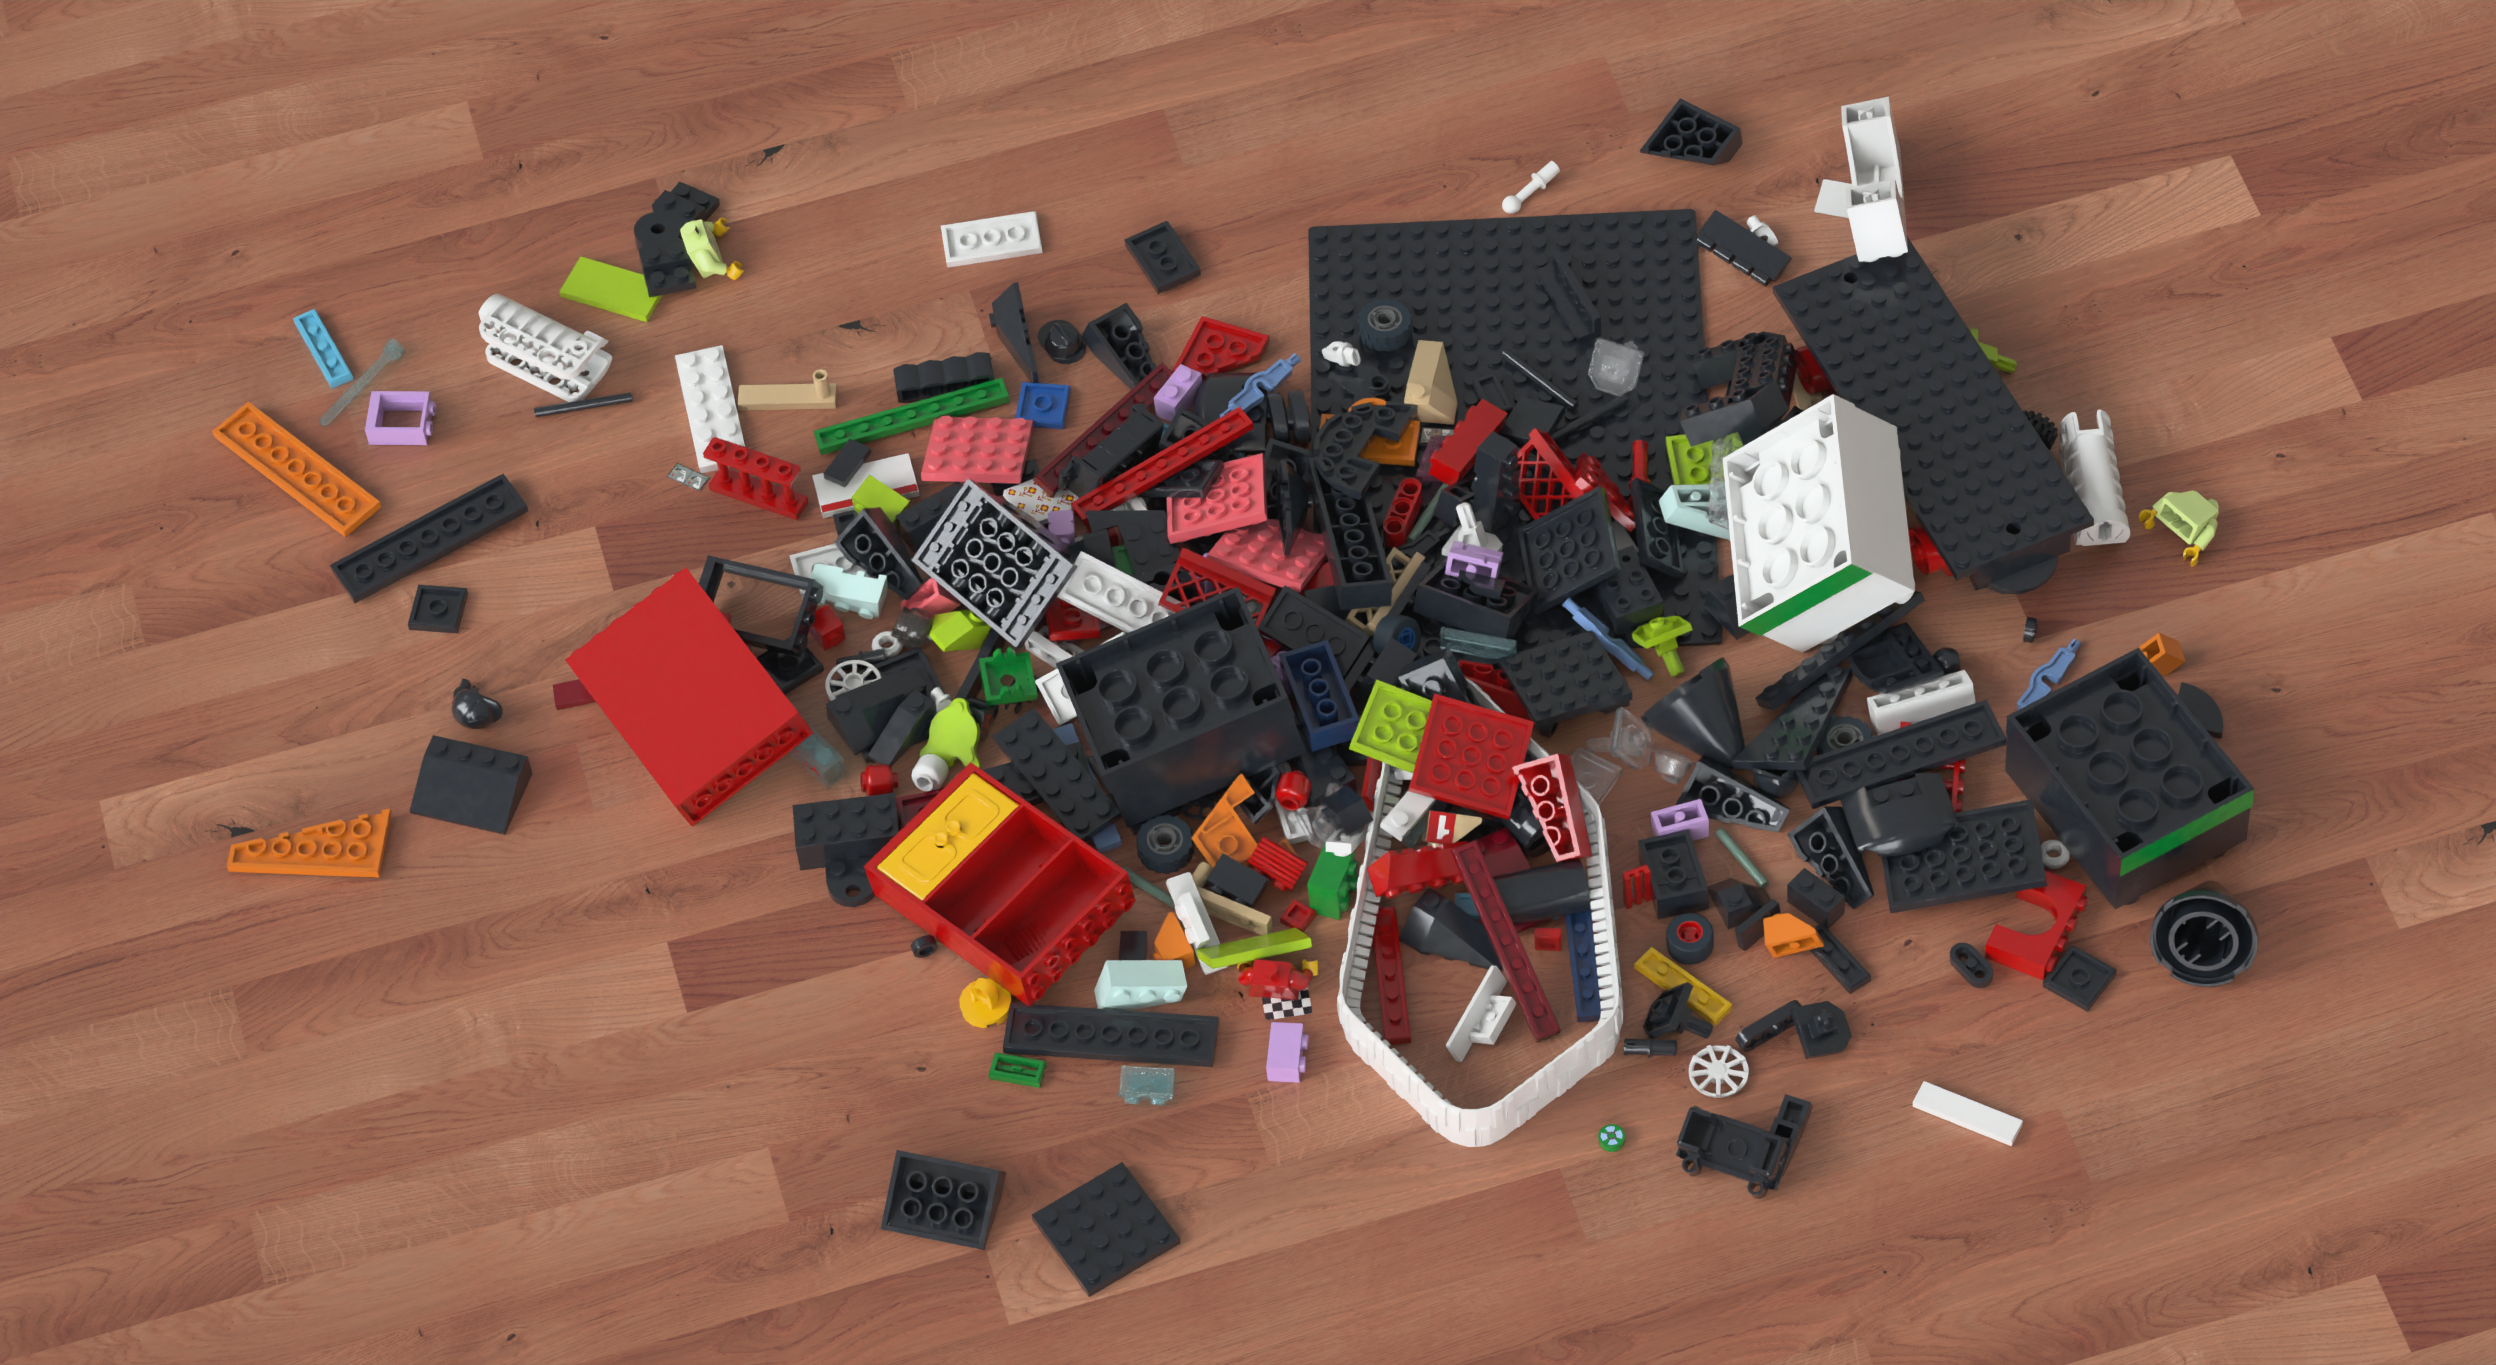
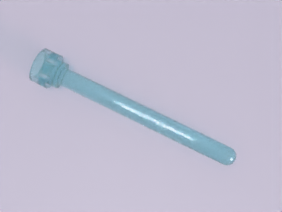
[319,339,405,426]

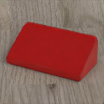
[1362,757,1382,811]

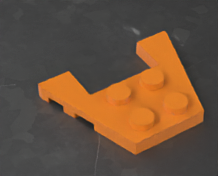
[1191,774,1299,869]

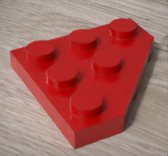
[1173,316,1270,380]
[1574,452,1636,532]

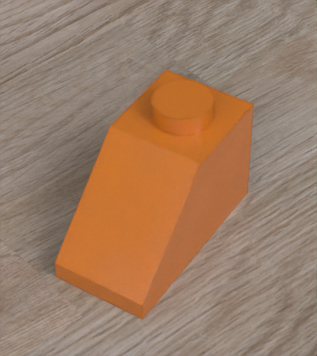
[2139,633,2186,676]
[1153,911,1195,969]
[1763,913,1824,958]

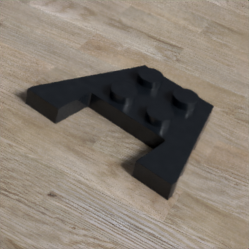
[1085,510,1180,577]

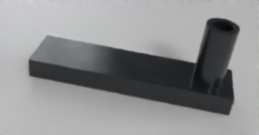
[955,628,1005,719]

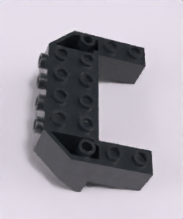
[1680,331,1797,447]

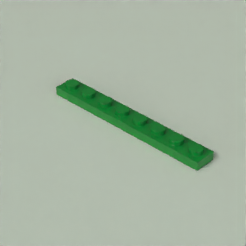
[813,378,1010,455]

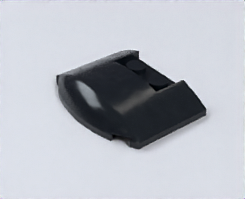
[1193,372,1268,453]
[1848,622,1944,694]
[1840,773,1959,857]

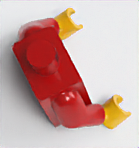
[1237,959,1318,1001]

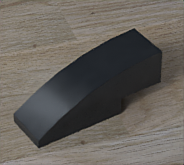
[1770,1094,1813,1177]

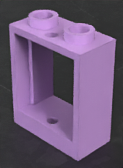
[365,391,436,445]

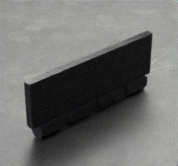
[1696,210,1792,287]

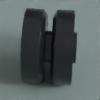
[1267,389,1311,445]

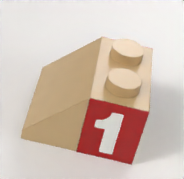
[1422,810,1482,848]

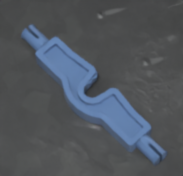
[1220,353,1301,418]
[1563,598,1655,681]
[2017,639,2081,710]

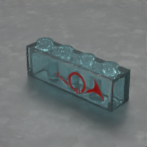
[789,721,847,789]

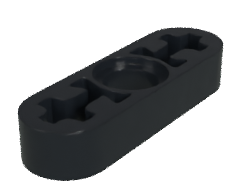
[1735,1000,1802,1052]

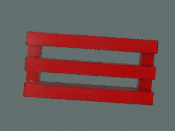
[1623,865,1651,909]

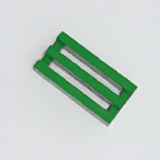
[988,1052,1047,1088]

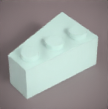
[1659,484,1731,541]
[810,563,888,619]
[1094,960,1187,1011]

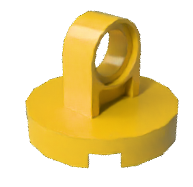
[960,978,1012,1028]

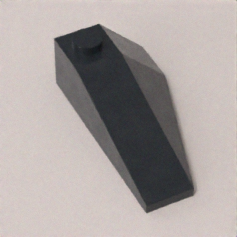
[989,282,1039,383]
[834,507,924,600]
[1675,755,1791,832]
[1787,806,1874,909]

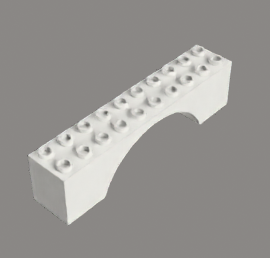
[1841,97,1908,262]

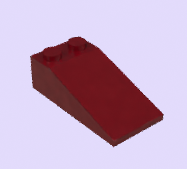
[1476,827,1554,933]

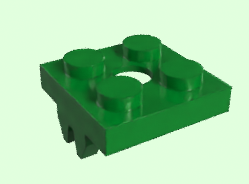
[979,647,1037,706]

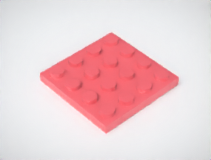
[921,416,1033,484]
[1167,453,1267,544]
[1207,519,1327,593]

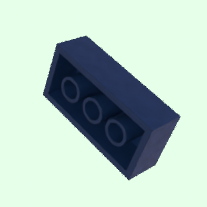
[1279,640,1360,752]

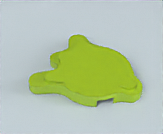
[919,698,981,768]

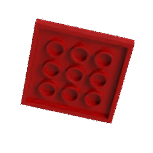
[1408,694,1534,820]

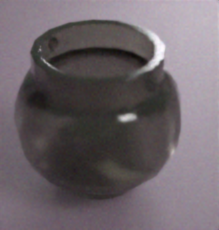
[890,606,933,650]

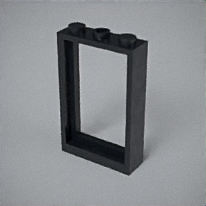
[699,555,823,657]

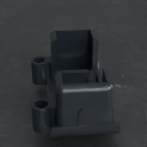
[1676,1105,1795,1199]

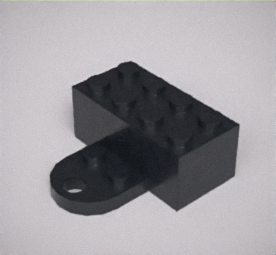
[793,793,901,907]

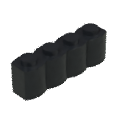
[893,352,994,403]

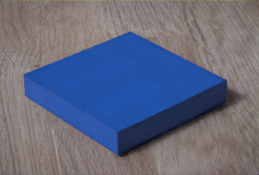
[1015,382,1071,429]

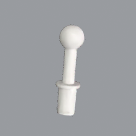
[1502,161,1560,214]

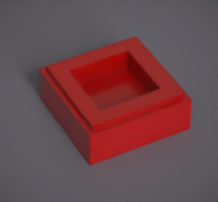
[1280,899,1317,932]
[1534,928,1562,951]

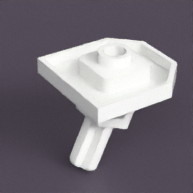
[1442,502,1503,556]

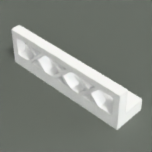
[1025,626,1084,669]

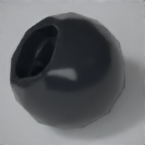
[1932,647,1961,677]

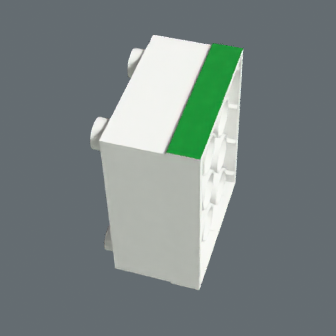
[1723,394,1915,653]

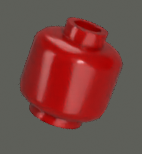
[860,764,898,796]
[1275,770,1312,810]

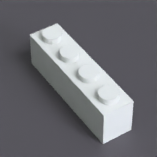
[1867,670,1976,735]

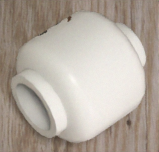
[911,754,949,792]

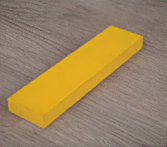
[1634,947,1732,1026]

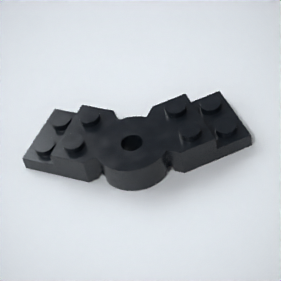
[634,182,720,297]

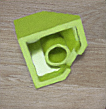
[929,610,991,652]

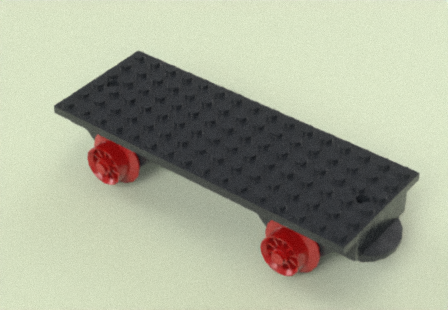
[1773,236,2094,594]

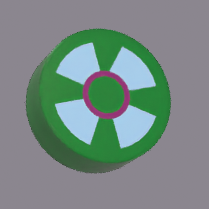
[1598,1124,1625,1152]

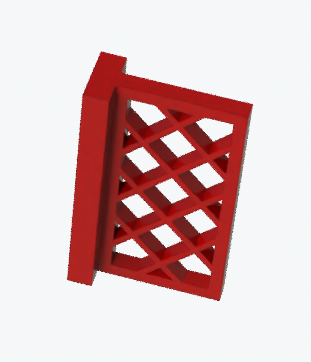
[1517,428,1585,520]
[1158,548,1276,629]

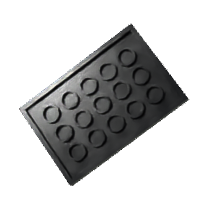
[1882,799,2047,913]

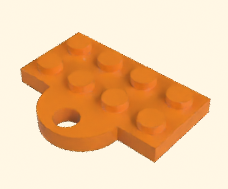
[1319,398,1421,466]

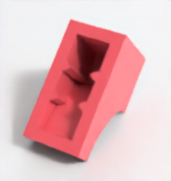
[900,578,960,625]

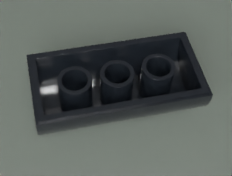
[1492,859,1590,925]

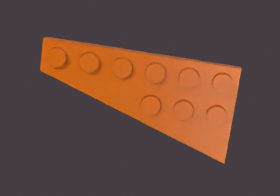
[227,808,392,878]

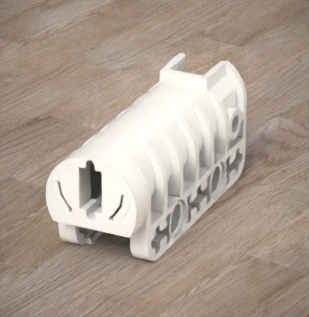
[479,294,613,402]
[2059,410,2130,546]

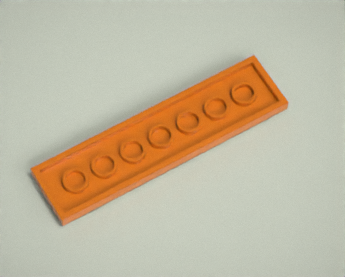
[212,402,381,538]

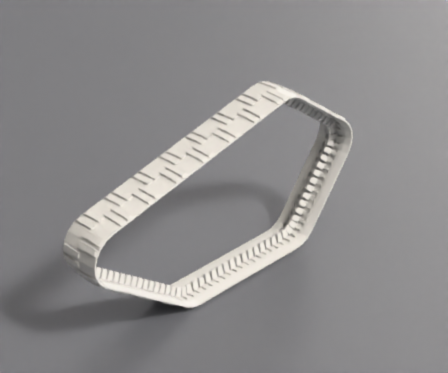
[1337,678,1624,1147]

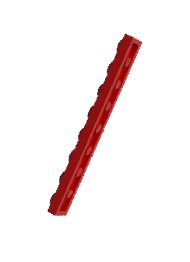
[1070,407,1254,526]

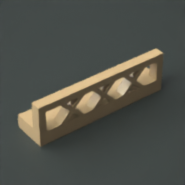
[1345,547,1425,637]

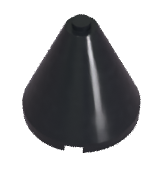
[1640,657,1745,771]
[2150,881,2258,987]

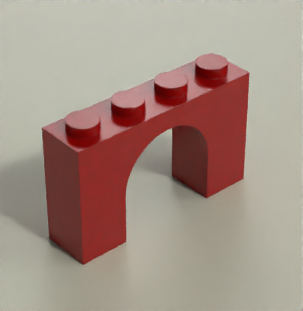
[1985,870,2089,981]

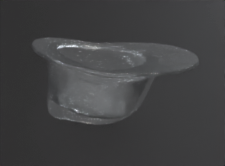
[1647,742,1697,784]

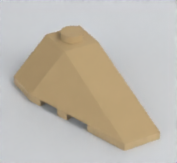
[1404,340,1458,425]

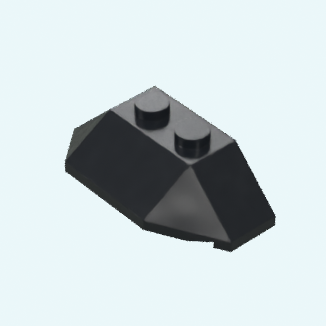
[1225,765,1282,825]

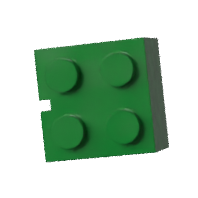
[1308,842,1359,920]

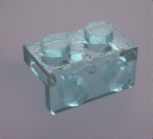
[1118,1066,1175,1106]

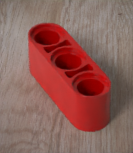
[1383,478,1423,549]

